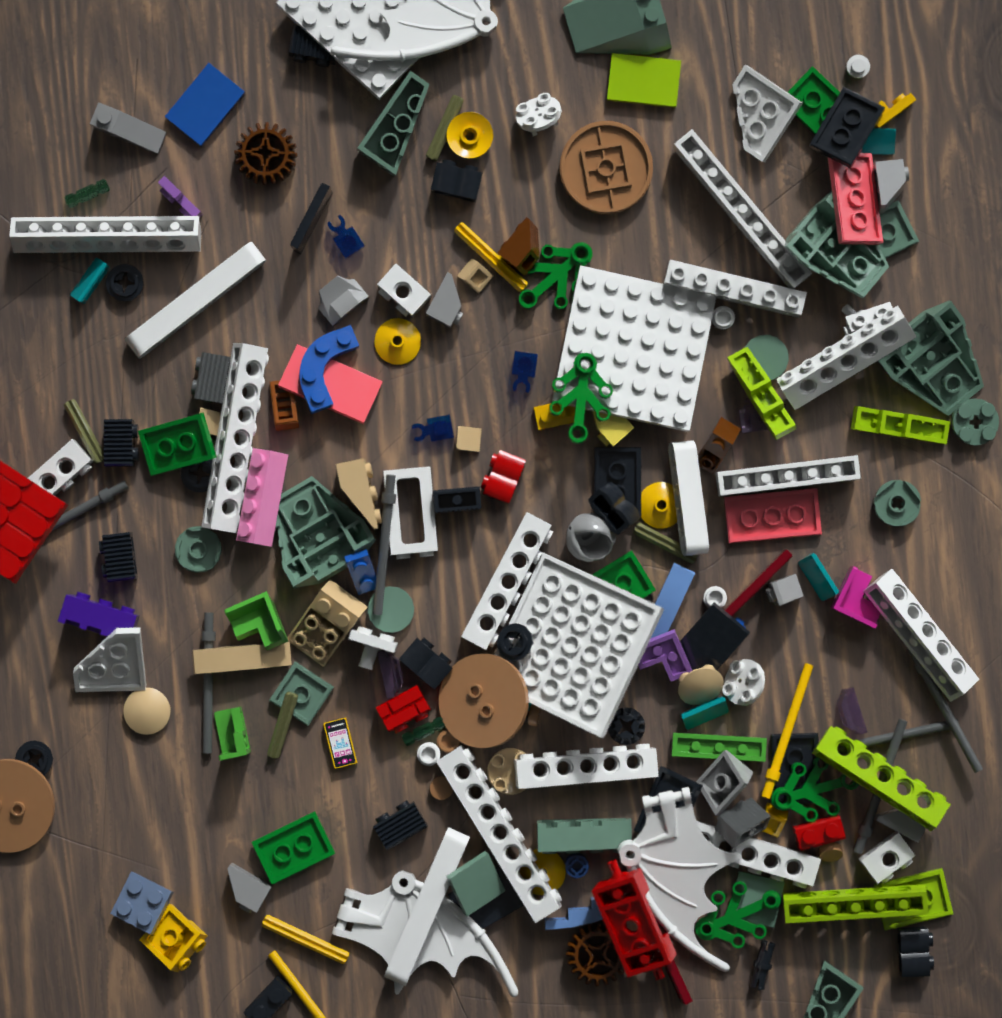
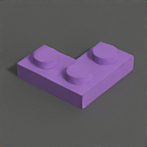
[158,176,203,218]
[638,629,692,681]

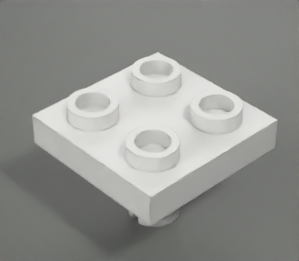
[349,626,398,670]

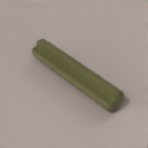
[426,95,463,161]
[64,399,104,464]
[633,523,698,564]
[267,692,298,759]

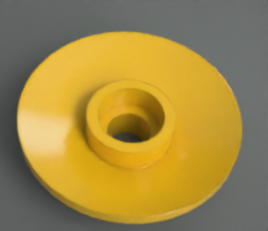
[447,112,493,159]
[374,318,421,365]
[641,482,677,529]
[520,849,566,895]

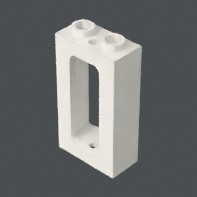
[383,467,438,559]

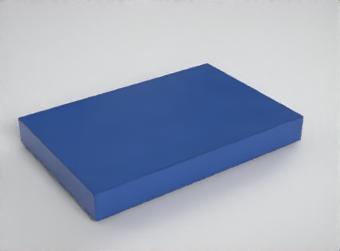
[165,63,245,147]

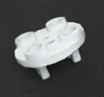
[516,93,562,136]
[722,659,765,706]

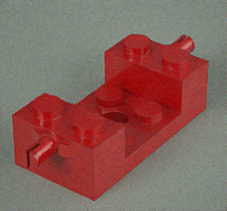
[592,859,677,980]

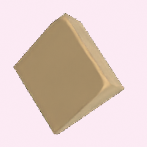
[458,259,493,294]
[199,408,221,436]
[456,426,481,452]

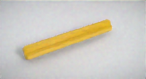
[454,222,528,292]
[262,915,349,964]

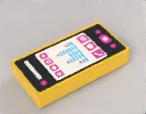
[323,717,358,769]

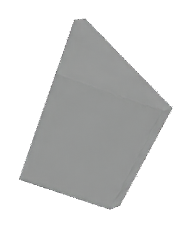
[696,750,753,816]

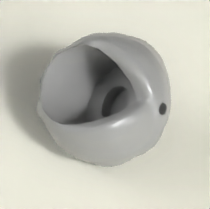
[566,513,616,562]

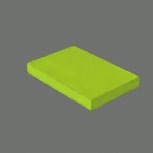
[607,53,681,108]
[873,868,953,930]

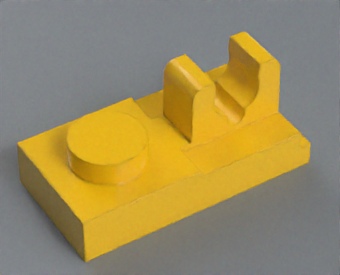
[874,93,916,129]
[533,404,575,430]

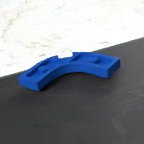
[299,325,359,414]

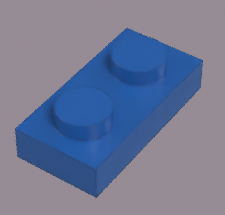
[344,549,376,595]

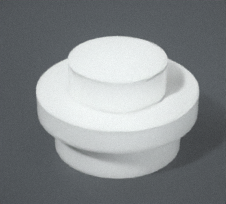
[846,55,870,78]
[712,306,735,330]
[703,586,727,608]
[417,742,440,766]

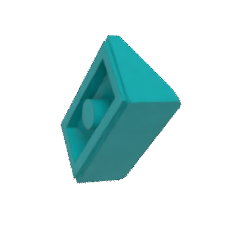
[860,129,896,155]
[70,258,110,304]
[798,553,839,601]
[680,696,729,730]

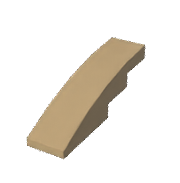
[192,642,292,674]

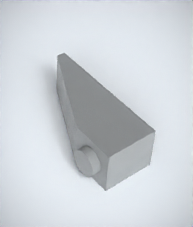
[90,102,167,154]

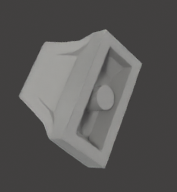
[318,276,369,327]

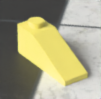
[592,411,634,447]

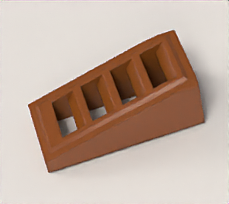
[270,380,299,431]

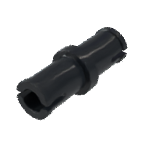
[750,940,776,990]

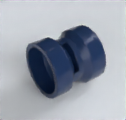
[565,853,589,878]

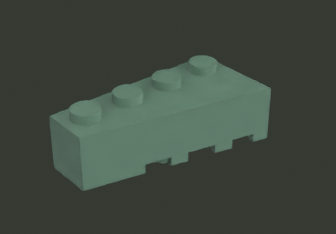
[356,71,430,176]
[537,818,632,854]
[803,960,864,1018]

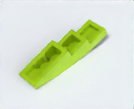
[727,347,796,440]
[851,406,950,444]

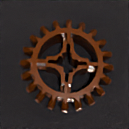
[234,122,298,186]
[566,922,624,986]

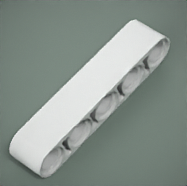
[668,440,709,556]

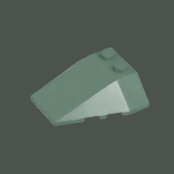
[563,0,672,55]
[785,190,889,298]
[878,300,984,416]
[276,476,376,588]

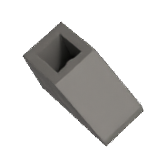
[765,574,803,606]

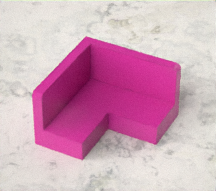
[830,566,881,629]

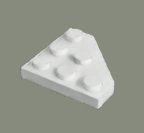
[732,65,803,162]
[73,628,146,692]

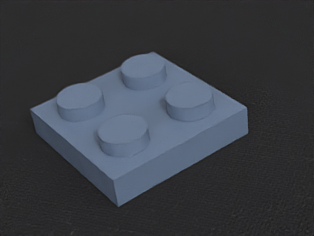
[110,871,174,935]

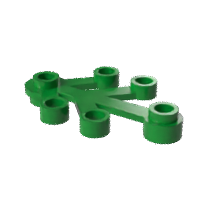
[519,242,593,310]
[549,353,613,444]
[771,757,859,822]
[695,881,781,948]

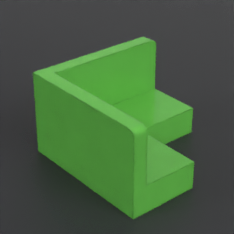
[224,591,289,651]
[214,706,251,760]

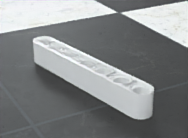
[125,242,266,359]
[384,827,470,986]

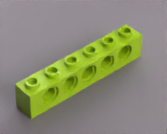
[812,726,951,831]
[783,884,928,923]

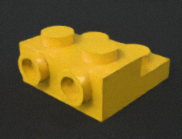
[140,904,208,972]

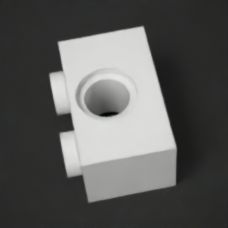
[377,264,431,317]
[858,831,916,884]

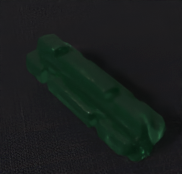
[64,179,110,208]
[402,716,446,746]

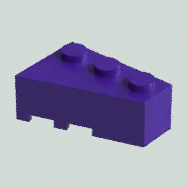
[57,591,140,636]

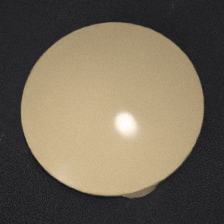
[678,665,724,705]
[123,688,171,735]
[487,748,534,795]

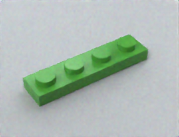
[671,732,767,762]

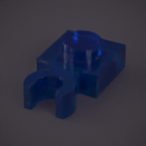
[327,215,365,259]
[512,351,538,393]
[412,415,454,442]

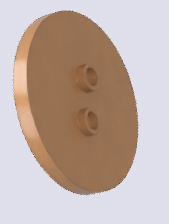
[560,121,653,215]
[439,654,529,748]
[0,759,55,853]

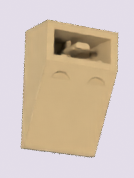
[336,458,382,530]
[287,579,367,667]

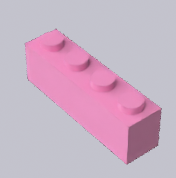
[236,448,288,547]

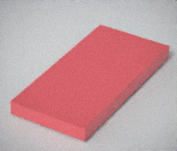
[828,153,883,245]
[278,344,383,425]
[724,488,822,544]

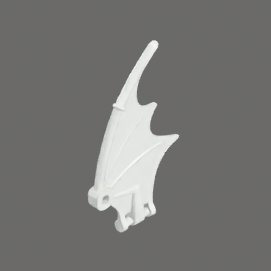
[331,0,498,62]
[618,787,742,972]
[332,870,518,997]

